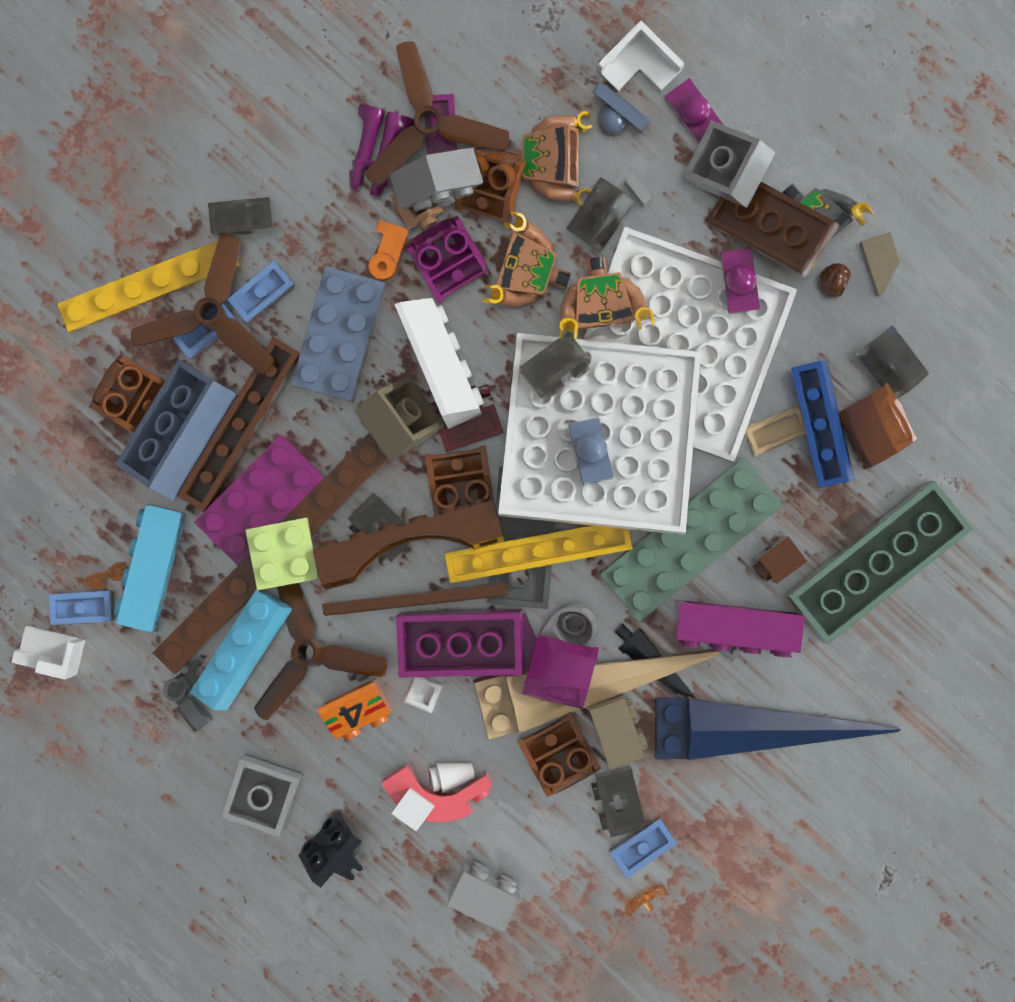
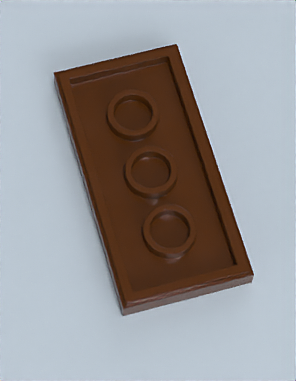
[705,182,839,278]

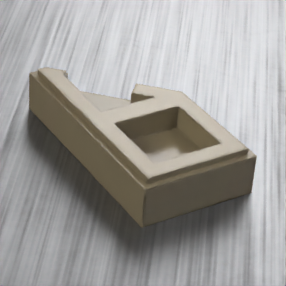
[860,232,900,296]

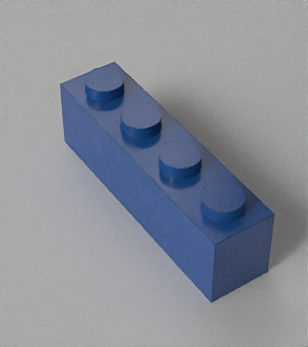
[791,360,855,488]

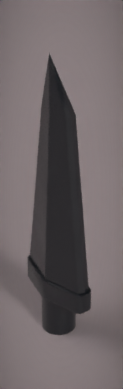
[614,623,696,698]

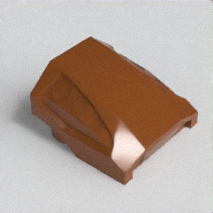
[454,146,526,225]
[89,354,166,433]
[839,383,917,470]
[425,445,494,516]
[517,712,601,797]

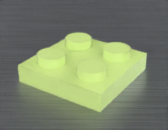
[245,518,319,591]

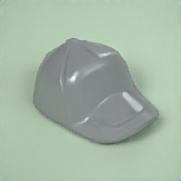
[539,604,597,646]

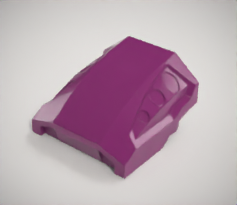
[405,216,491,304]
[522,635,599,709]

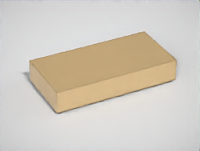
[744,405,807,457]

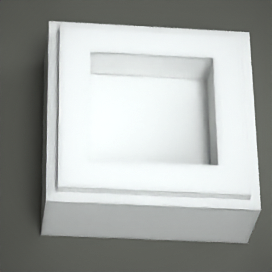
[403,677,443,713]
[391,788,435,831]

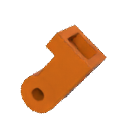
[369,219,410,281]

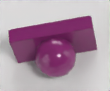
[664,78,723,145]
[720,248,760,314]

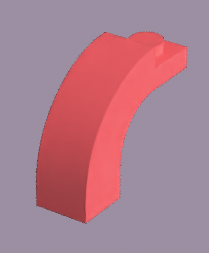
[381,763,492,822]

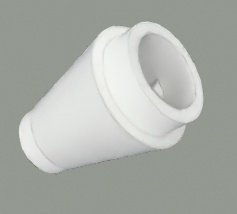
[428,762,475,794]

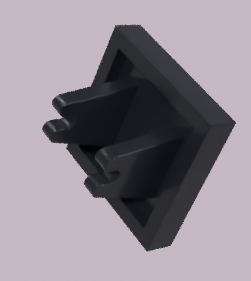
[298,810,363,888]

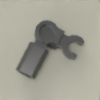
[163,660,211,733]

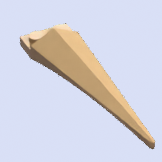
[473,650,720,740]

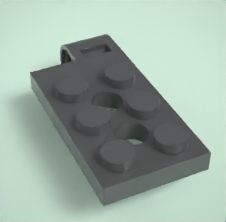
[487,466,556,609]

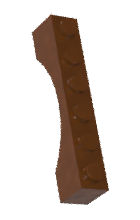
[312,499,505,590]

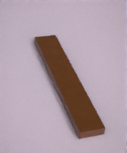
[322,582,509,616]

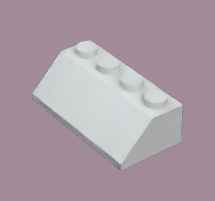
[394,298,484,429]

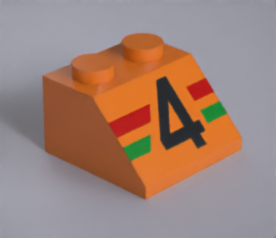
[317,678,392,741]

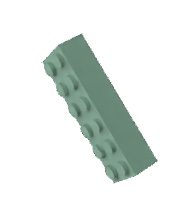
[599,458,783,622]
[785,481,973,645]

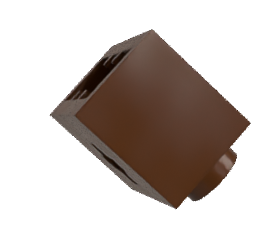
[752,535,807,584]

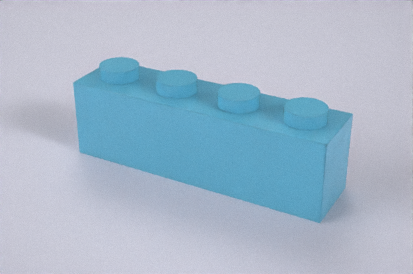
[114,504,186,633]
[190,590,293,710]

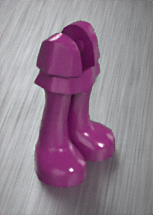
[349,103,414,197]

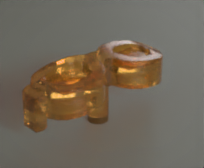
[83,562,128,590]
[624,885,668,917]

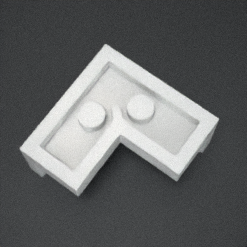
[596,21,685,92]
[11,626,86,680]

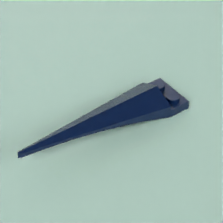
[655,697,901,760]

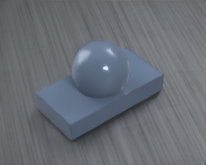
[593,83,650,134]
[568,417,614,486]

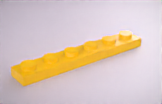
[57,240,240,333]
[444,525,632,583]

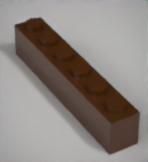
[177,337,300,512]

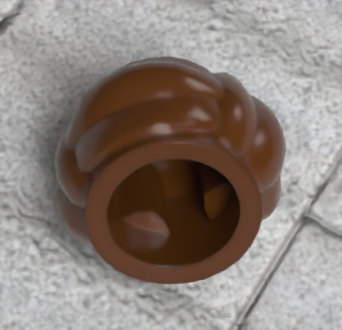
[819,263,851,297]

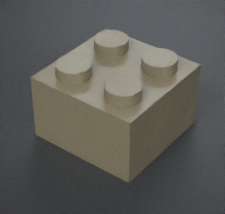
[354,375,445,461]
[588,693,648,770]

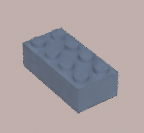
[291,266,386,403]
[115,359,237,501]

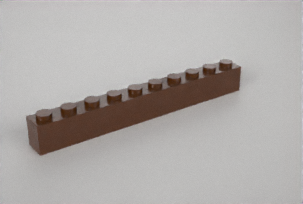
[152,433,389,674]

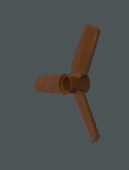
[365,41,509,186]
[131,234,274,375]
[254,583,387,720]

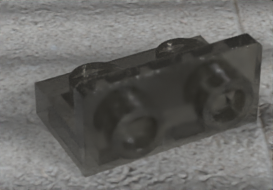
[519,332,592,399]

